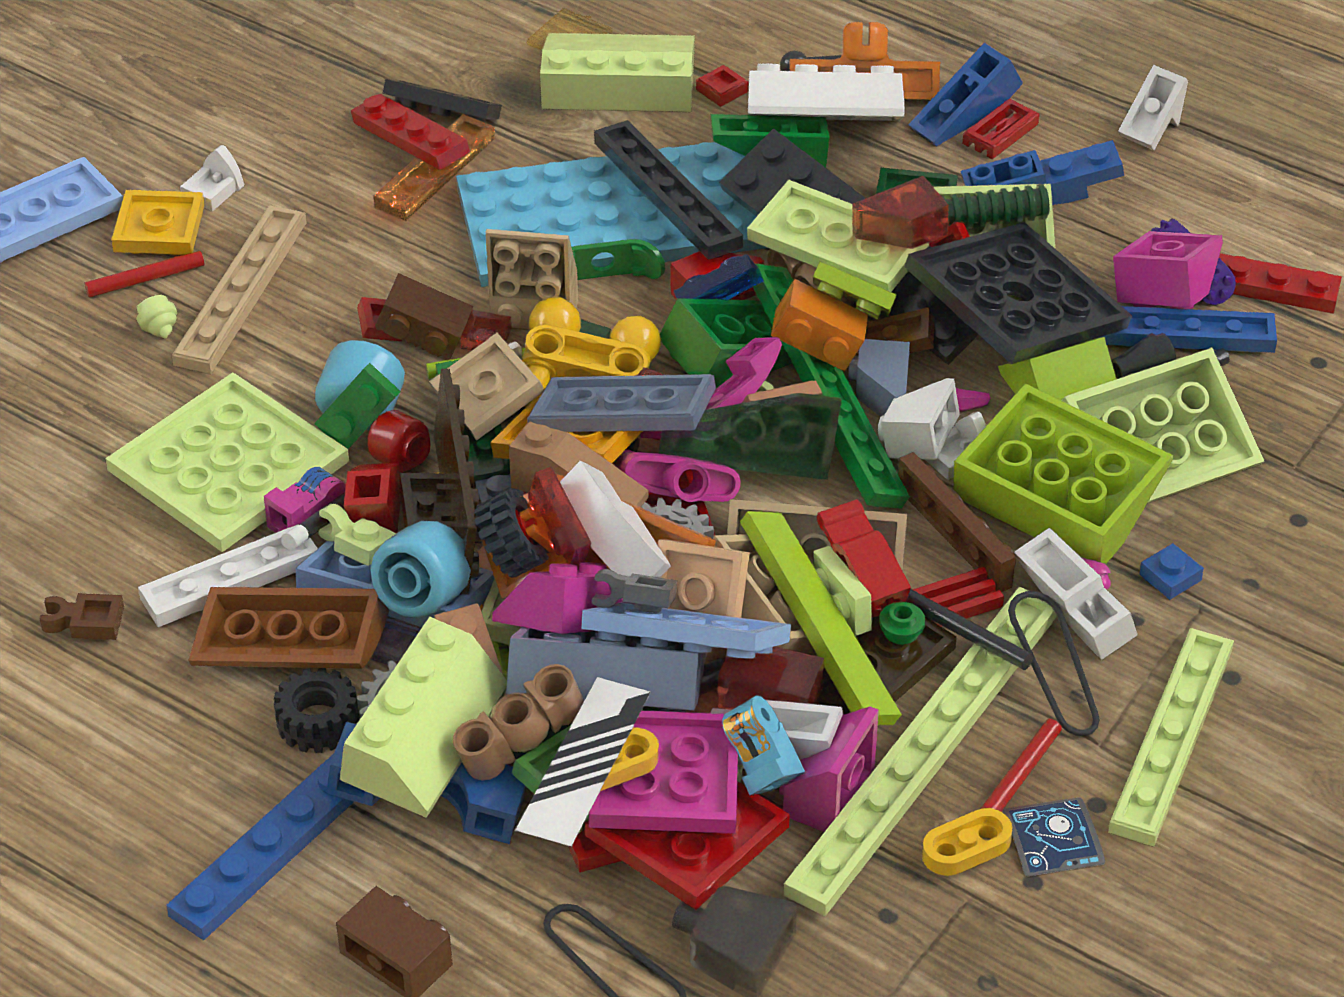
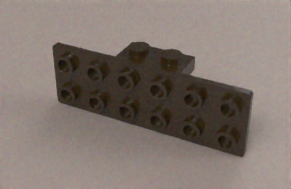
[399,369,483,595]

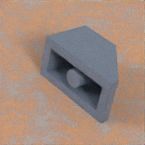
[849,339,910,417]

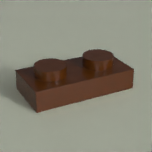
[856,307,935,356]

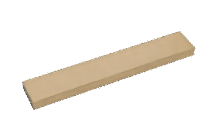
[172,205,306,374]

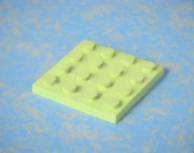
[105,372,349,552]

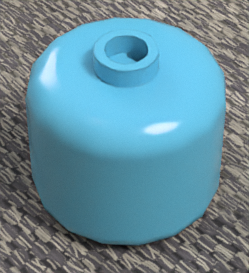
[315,340,405,430]
[370,521,471,618]

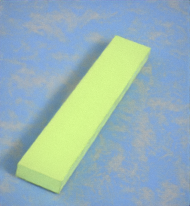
[1108,628,1234,847]

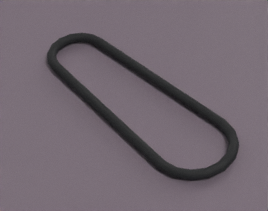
[1008,591,1100,736]
[543,904,687,997]

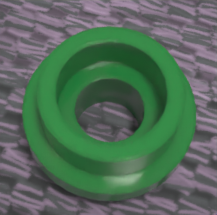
[879,602,925,644]

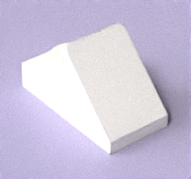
[1118,65,1188,150]

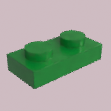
[314,363,401,449]

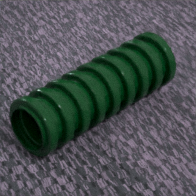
[936,184,1050,231]

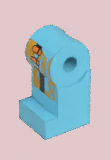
[722,696,805,795]

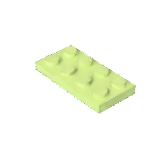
[747,180,929,292]

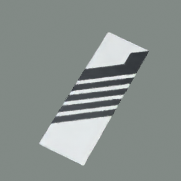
[516,677,651,846]

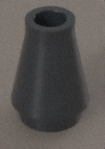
[1111,333,1176,379]

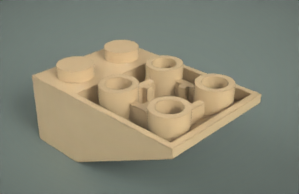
[485,229,578,330]

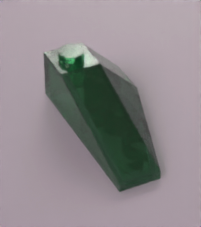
[658,393,842,480]

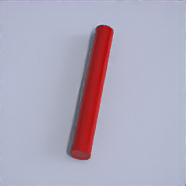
[84,251,205,298]
[980,719,1062,812]

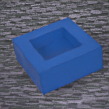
[1139,543,1204,600]

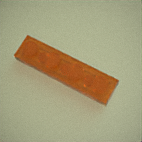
[373,114,495,221]

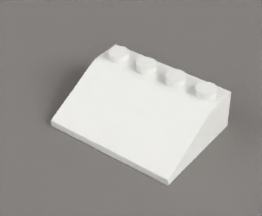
[748,64,904,121]

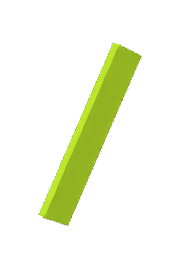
[740,511,902,725]

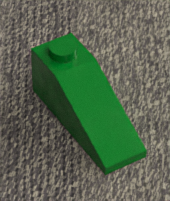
[710,114,830,168]

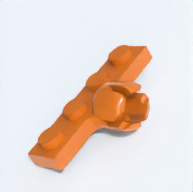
[790,22,940,99]

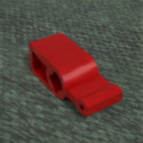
[816,499,911,618]

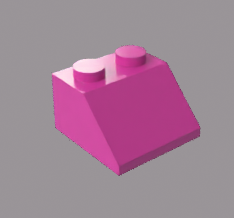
[1113,231,1223,309]
[492,562,623,634]
[779,706,879,832]

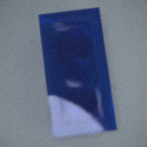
[674,254,764,300]

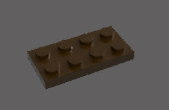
[769,615,957,715]

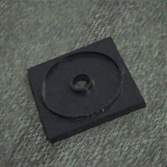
[904,222,1132,364]

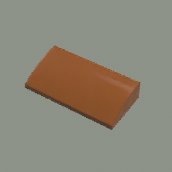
[188,587,389,669]

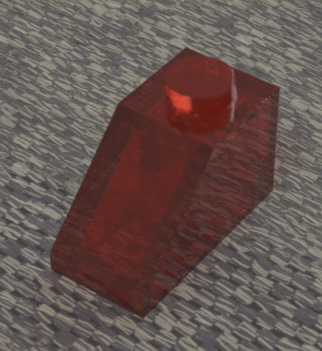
[852,176,948,249]

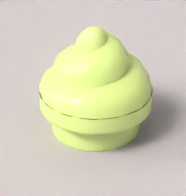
[136,295,177,339]

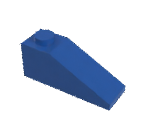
[908,42,1023,146]

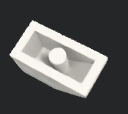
[878,378,960,460]

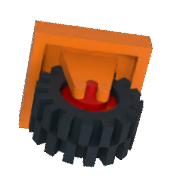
[474,481,585,600]

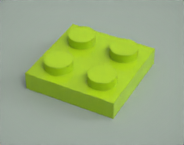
[813,261,896,319]

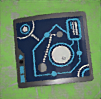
[1003,797,1105,876]

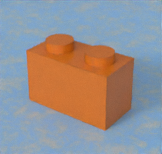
[771,279,868,371]

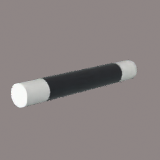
[281,492,345,550]

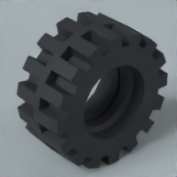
[274,668,359,753]

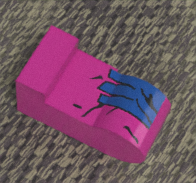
[264,467,346,533]

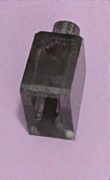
[672,886,797,997]

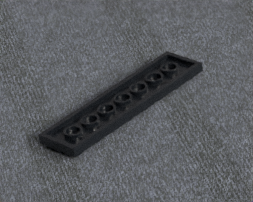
[719,129,979,365]

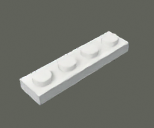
[138,524,318,627]

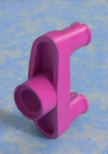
[614,450,740,502]

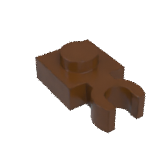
[40,593,124,640]

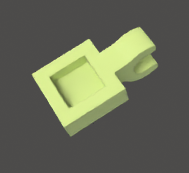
[318,504,396,567]

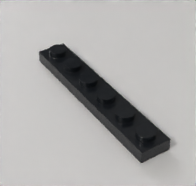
[594,120,743,260]

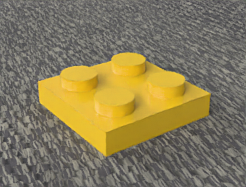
[111,190,205,255]

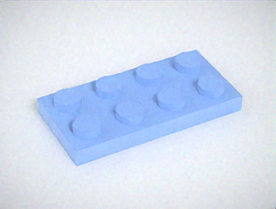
[0,157,123,263]
[581,602,791,658]

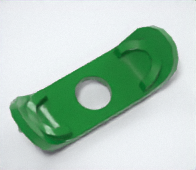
[572,239,665,280]

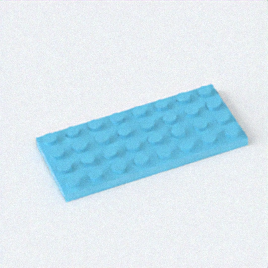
[456,142,767,287]

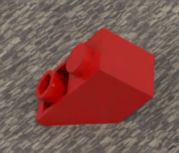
[344,462,404,534]

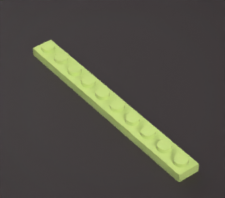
[784,587,1059,916]

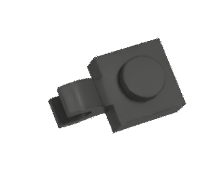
[592,569,678,612]

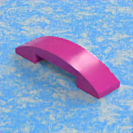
[639,337,782,439]

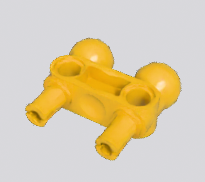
[522,297,661,408]

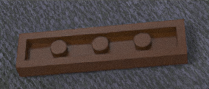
[898,452,1016,592]

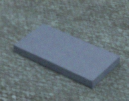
[527,374,716,432]

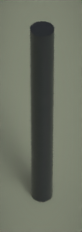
[906,589,1033,670]

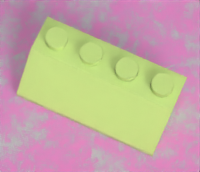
[340,617,507,818]

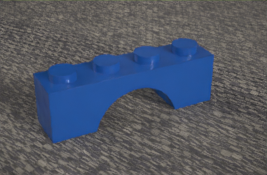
[326,722,526,844]

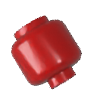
[367,410,431,471]

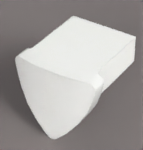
[180,145,244,212]
[925,412,986,480]

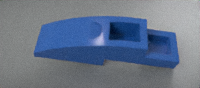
[961,140,1125,205]

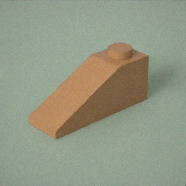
[509,422,649,508]

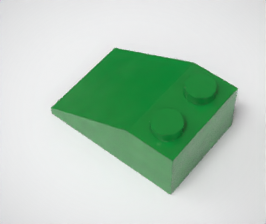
[660,298,792,389]

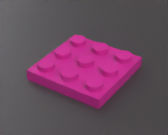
[589,711,738,833]

